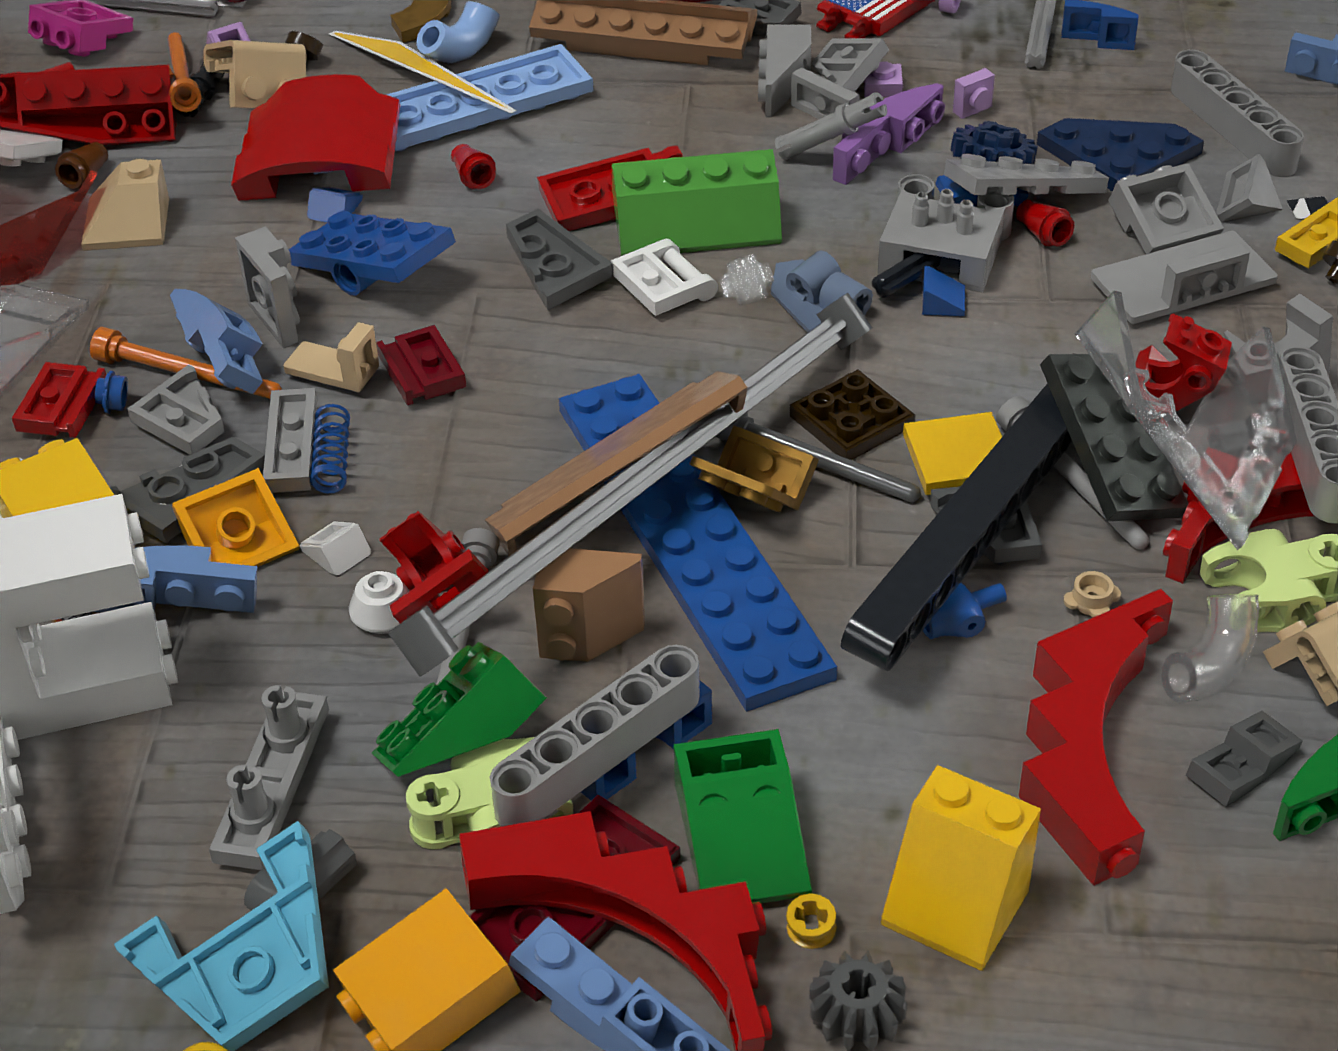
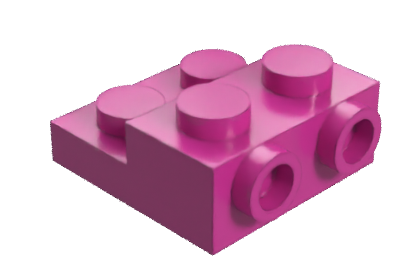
[28,0,133,56]

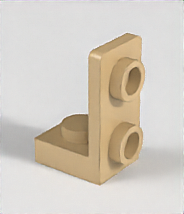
[283,322,380,392]

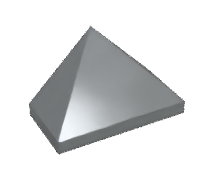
[1216,154,1283,222]

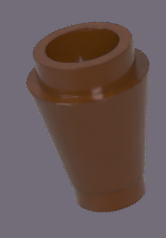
[55,142,108,189]

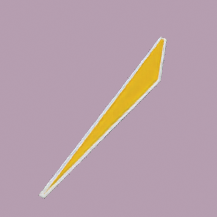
[329,31,517,113]

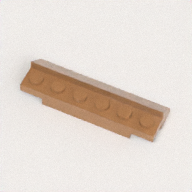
[529,0,757,65]

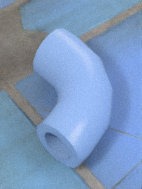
[416,1,500,63]

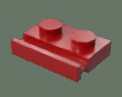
[12,362,106,438]

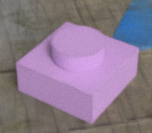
[864,62,903,97]
[953,68,995,119]

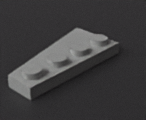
[944,154,1109,195]

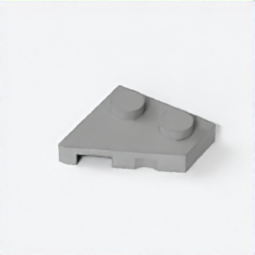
[811,38,889,92]
[127,364,225,454]

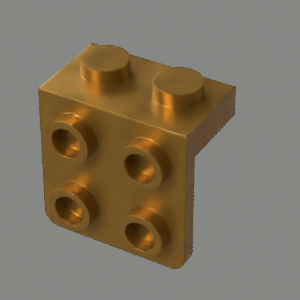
[689,425,819,513]

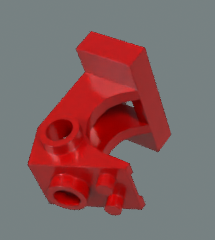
[1132,313,1232,434]
[380,511,489,624]

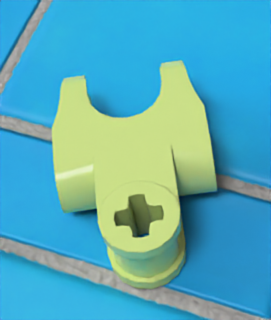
[1200,529,1338,633]
[406,737,573,849]

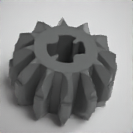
[809,950,907,1051]

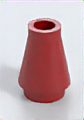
[451,144,496,189]
[1016,200,1075,247]

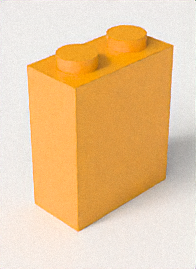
[333,888,521,1051]

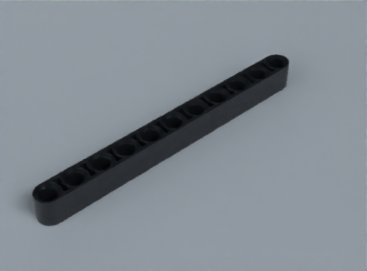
[841,353,1075,671]

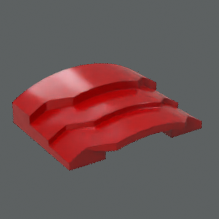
[231,74,401,201]

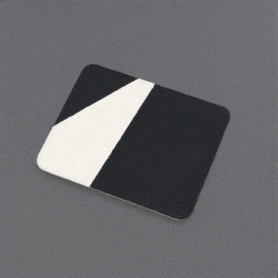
[1287,197,1328,219]

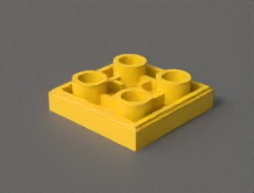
[903,412,1002,495]

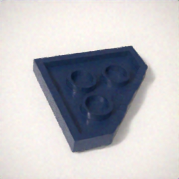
[1036,118,1204,191]

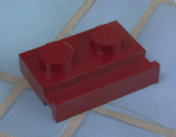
[376,325,466,405]

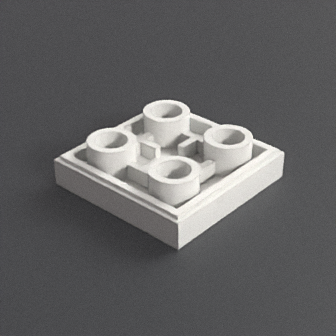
[0,128,62,166]

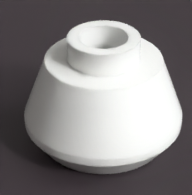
[349,571,409,634]

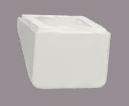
[299,521,371,576]

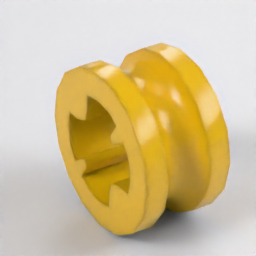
[786,893,837,949]

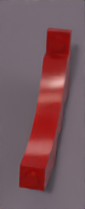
[1019,588,1173,886]

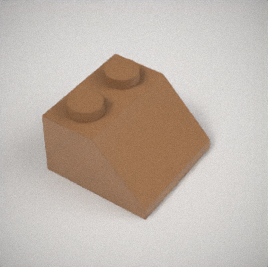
[533,548,645,662]

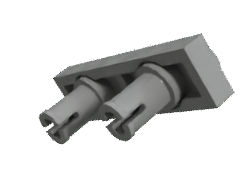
[209,685,329,870]

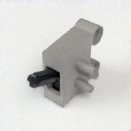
[872,174,1014,298]

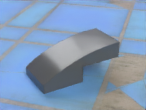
[1186,711,1303,807]

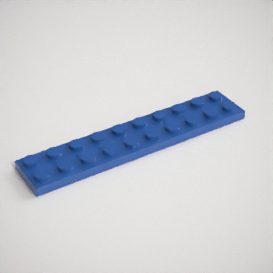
[559,374,837,712]

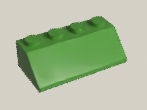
[612,149,782,256]

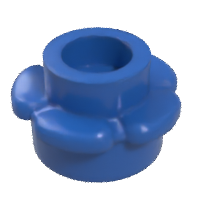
[95,370,128,414]

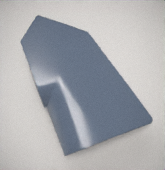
[771,250,873,332]

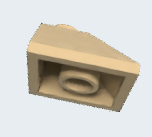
[81,159,169,251]

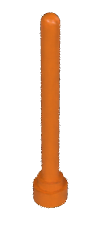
[168,32,201,112]
[90,327,282,399]

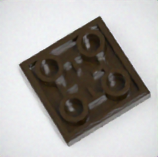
[790,370,916,460]

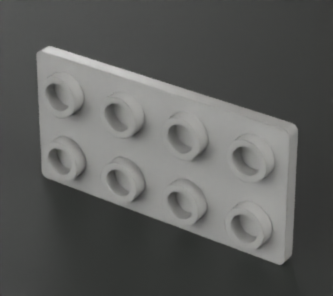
[1091,231,1278,324]

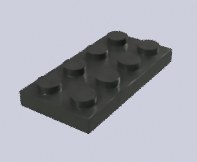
[1040,354,1189,521]

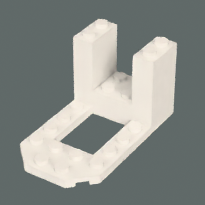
[0,494,178,914]

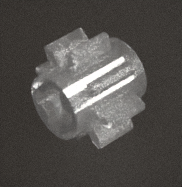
[719,255,775,305]

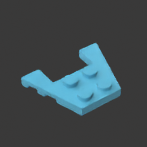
[114,821,329,1051]

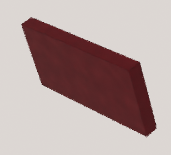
[469,795,681,1002]

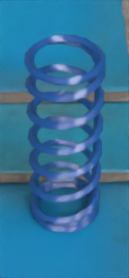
[310,404,350,494]

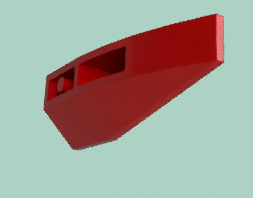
[0,64,177,145]

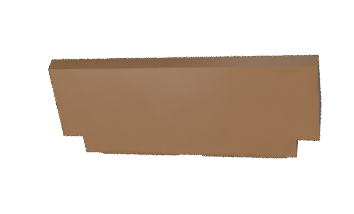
[485,371,748,556]

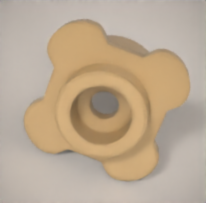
[1063,571,1121,618]

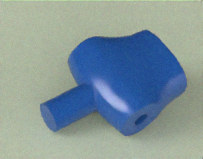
[923,582,1007,639]

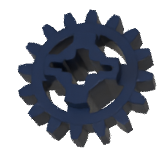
[950,121,1038,164]

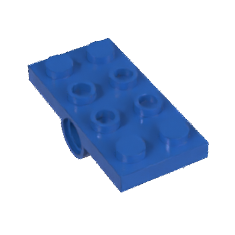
[289,211,456,296]

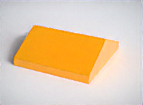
[172,468,300,567]

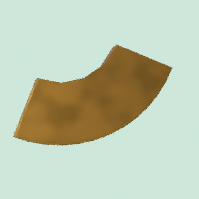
[391,0,451,43]

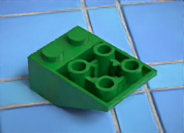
[372,642,546,777]
[673,729,812,903]

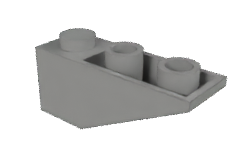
[758,25,811,117]

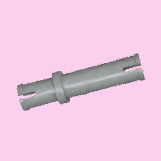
[775,92,887,160]

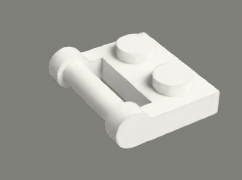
[611,239,718,316]

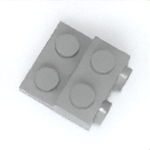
[1108,163,1224,254]
[235,226,300,348]

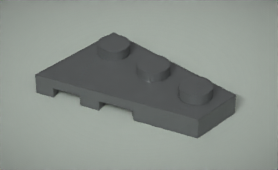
[506,209,613,310]
[110,437,265,543]

